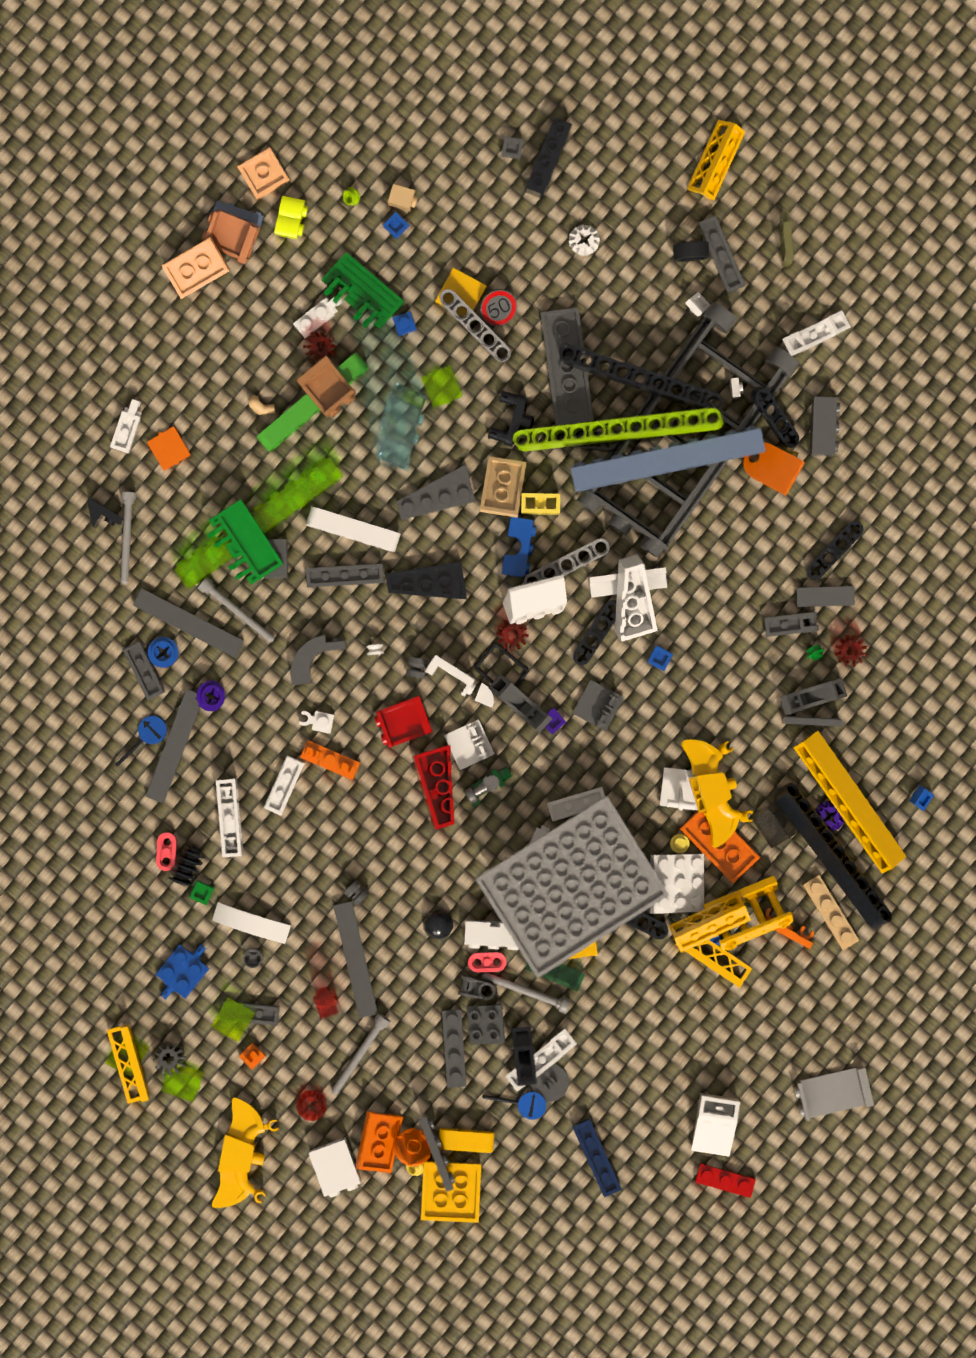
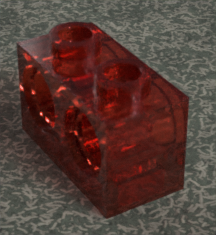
[313,986,341,1020]

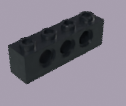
[525,117,572,199]

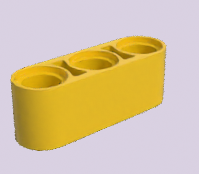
[438,1128,495,1153]

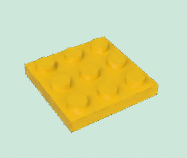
[421,1161,481,1223]

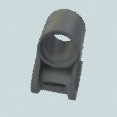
[458,975,496,1000]

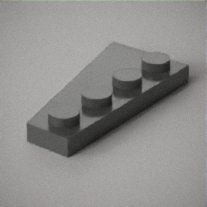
[396,464,475,521]

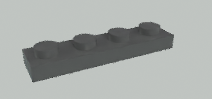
[698,215,745,294]
[306,564,384,588]
[442,1009,466,1088]
[418,1114,455,1192]

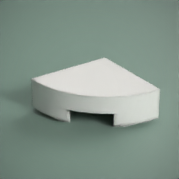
[475,683,494,707]

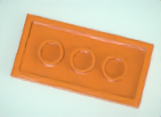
[679,811,761,884]

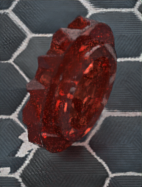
[296,1090,327,1121]

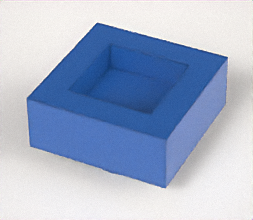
[382,212,410,240]
[393,311,417,336]
[647,645,673,671]
[910,785,934,811]

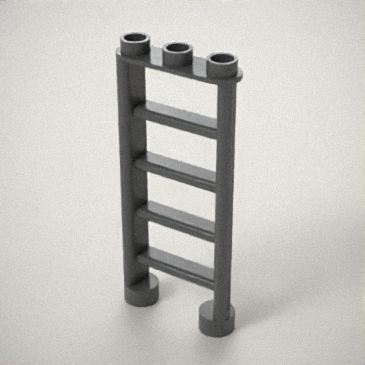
[576,302,800,558]

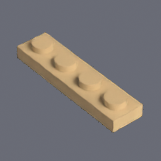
[802,875,859,950]

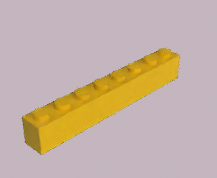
[794,731,907,873]

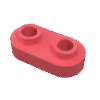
[156,832,177,871]
[468,952,506,972]

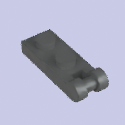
[764,612,819,637]

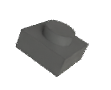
[502,137,524,160]

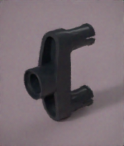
[488,390,534,447]

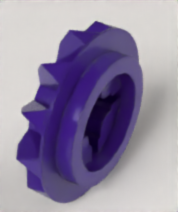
[195,681,225,711]
[815,801,844,832]

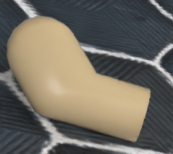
[248,395,275,415]

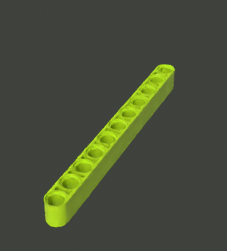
[513,408,723,451]

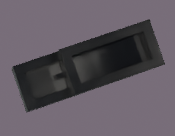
[512,1026,537,1086]

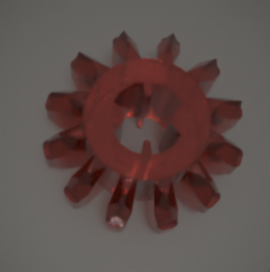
[303,330,336,362]
[496,620,529,651]
[834,635,867,667]

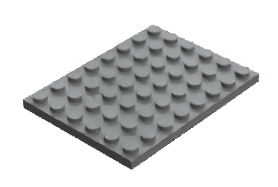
[475,796,669,978]

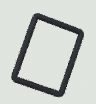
[474,643,529,687]

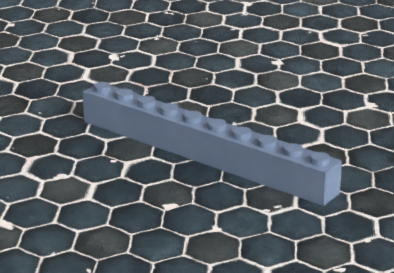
[570,426,765,492]

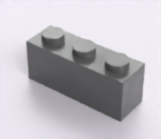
[810,397,840,457]

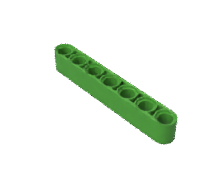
[257,352,369,452]

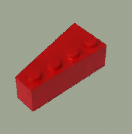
[412,745,455,830]

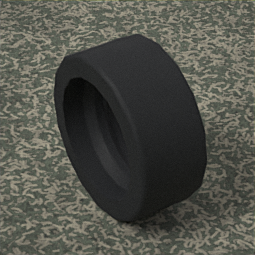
[673,241,710,262]

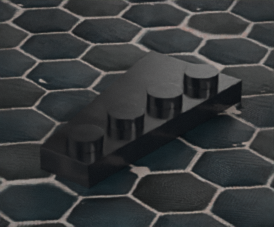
[386,562,467,600]

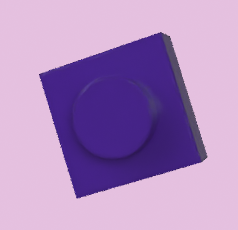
[545,708,566,735]

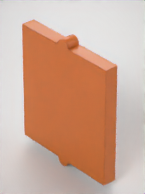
[147,426,191,471]

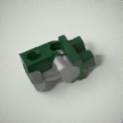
[463,766,512,807]

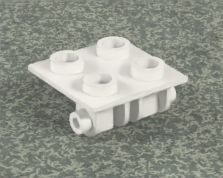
[444,720,494,770]

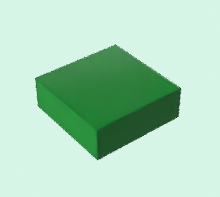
[189,880,215,905]

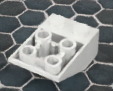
[691,1093,740,1156]

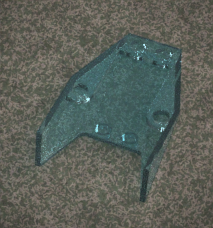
[377,383,427,471]

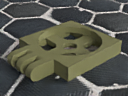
[779,210,794,267]

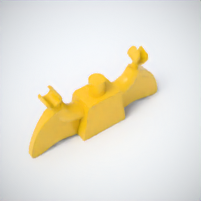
[681,740,753,848]
[212,1097,279,1208]

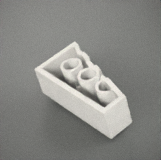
[615,555,657,642]
[465,920,518,950]

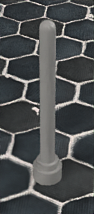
[121,492,136,584]
[197,577,275,642]
[482,972,571,1014]
[332,1013,391,1095]

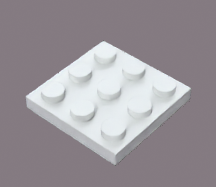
[650,854,704,914]

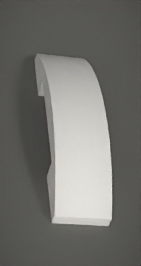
[782,311,851,356]
[212,902,291,944]
[505,1029,577,1092]

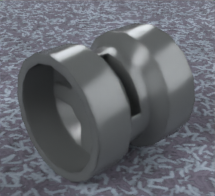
[405,657,428,679]
[344,880,370,906]
[243,948,264,968]

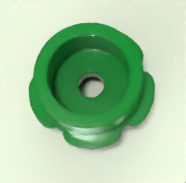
[806,644,824,661]

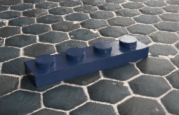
[572,1118,622,1198]

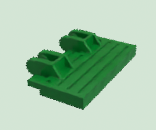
[321,252,404,330]
[207,499,283,585]

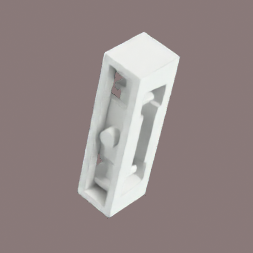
[216,779,244,858]

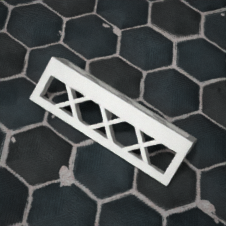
[589,567,667,598]

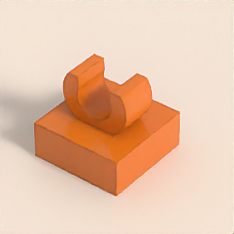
[239,1042,266,1070]

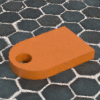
[743,442,805,496]

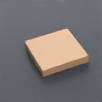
[237,147,290,200]

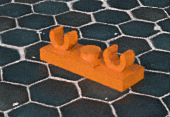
[300,740,360,780]
[757,907,814,949]

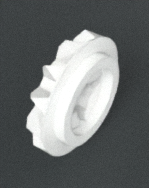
[569,225,600,256]

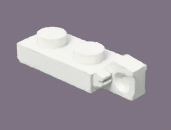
[293,297,343,339]
[110,399,142,454]

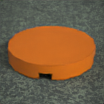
[394,1128,431,1167]

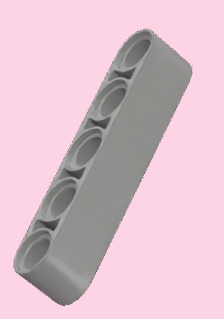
[440,289,511,362]
[524,538,610,585]

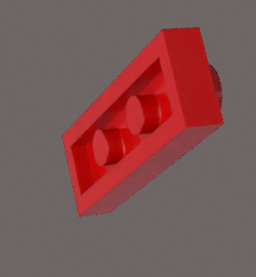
[695,1163,756,1198]

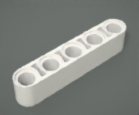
[305,506,401,552]

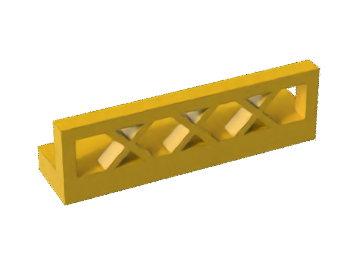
[687,120,745,201]
[669,894,751,952]
[674,940,752,988]
[107,1023,150,1104]

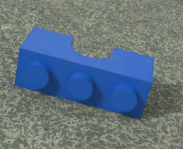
[501,517,537,578]

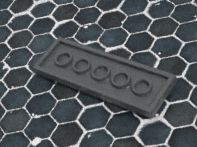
[540,307,594,426]

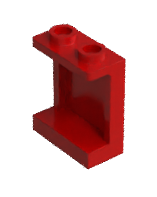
[374,696,433,748]

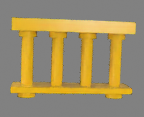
[703,876,794,951]

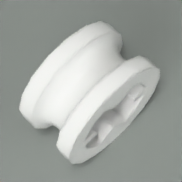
[366,644,384,655]

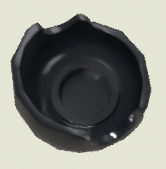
[423,910,454,939]

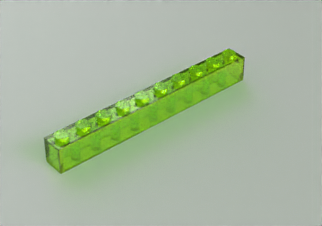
[174,457,344,590]

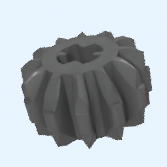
[153,1043,186,1076]

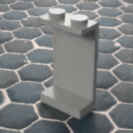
[794,1066,874,1121]

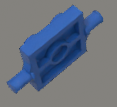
[156,943,210,1000]

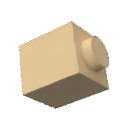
[388,184,418,212]

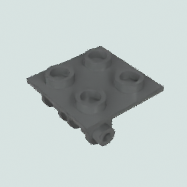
[573,680,624,731]
[467,1004,505,1045]

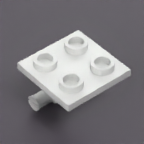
[660,767,698,811]

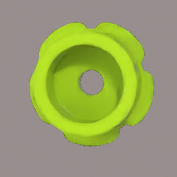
[343,187,360,206]

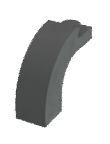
[291,635,347,685]
[489,674,552,733]
[780,678,847,715]

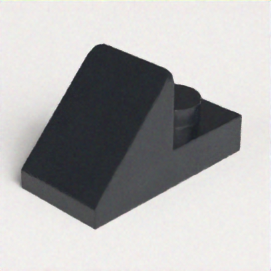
[87,498,124,529]

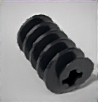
[168,843,206,886]

